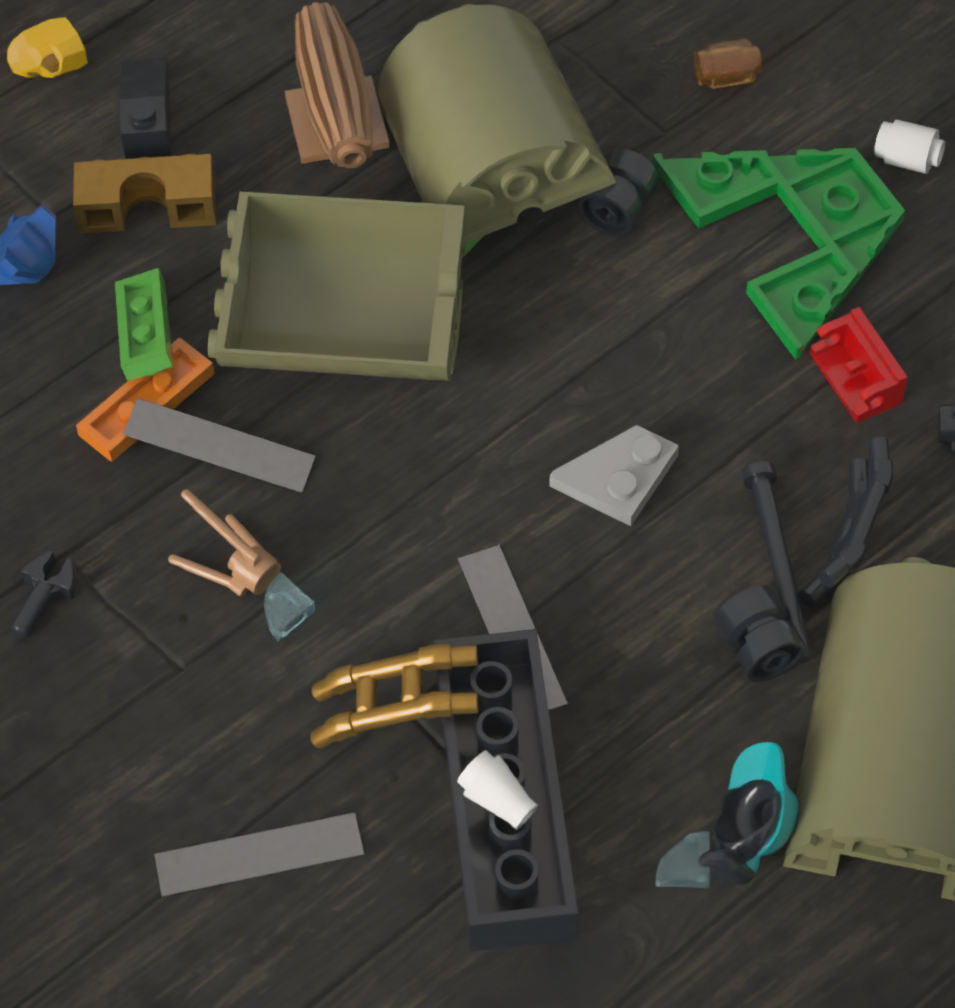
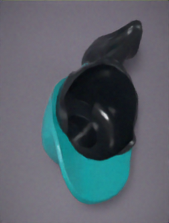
[698,742,799,885]

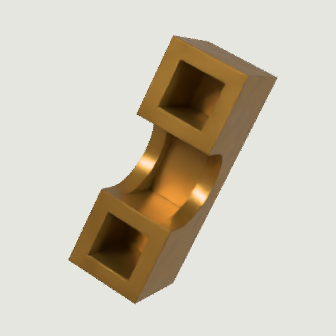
[73,154,216,234]

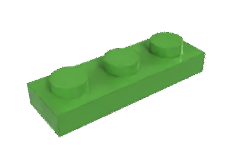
[115,268,173,381]

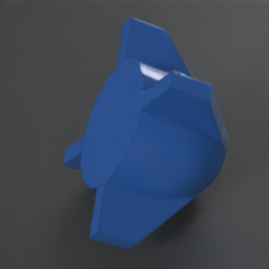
[0,204,56,285]

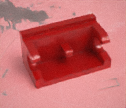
[809,307,907,423]

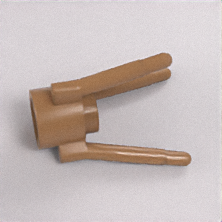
[168,490,281,597]

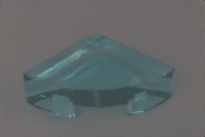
[264,572,315,642]
[656,832,710,888]

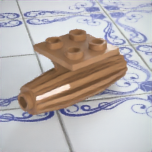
[285,2,390,168]

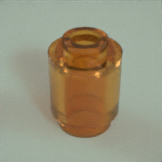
[694,38,762,89]

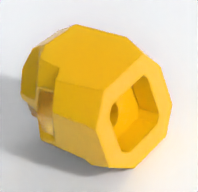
[7,17,88,78]

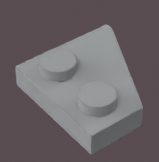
[549,425,679,526]

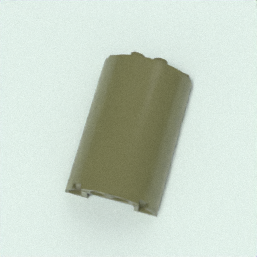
[783,557,955,901]

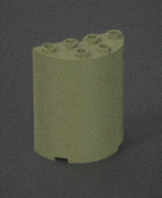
[378,4,616,243]
[208,192,465,381]

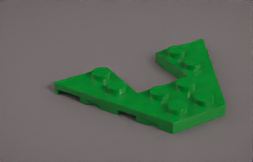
[652,148,905,360]

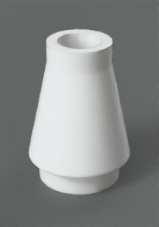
[457,750,538,829]

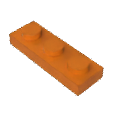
[76,337,215,462]

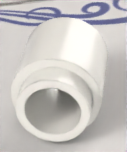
[874,120,945,174]

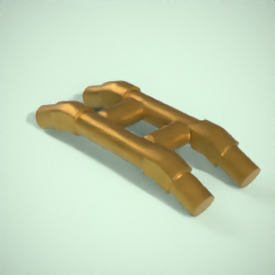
[310,644,478,749]

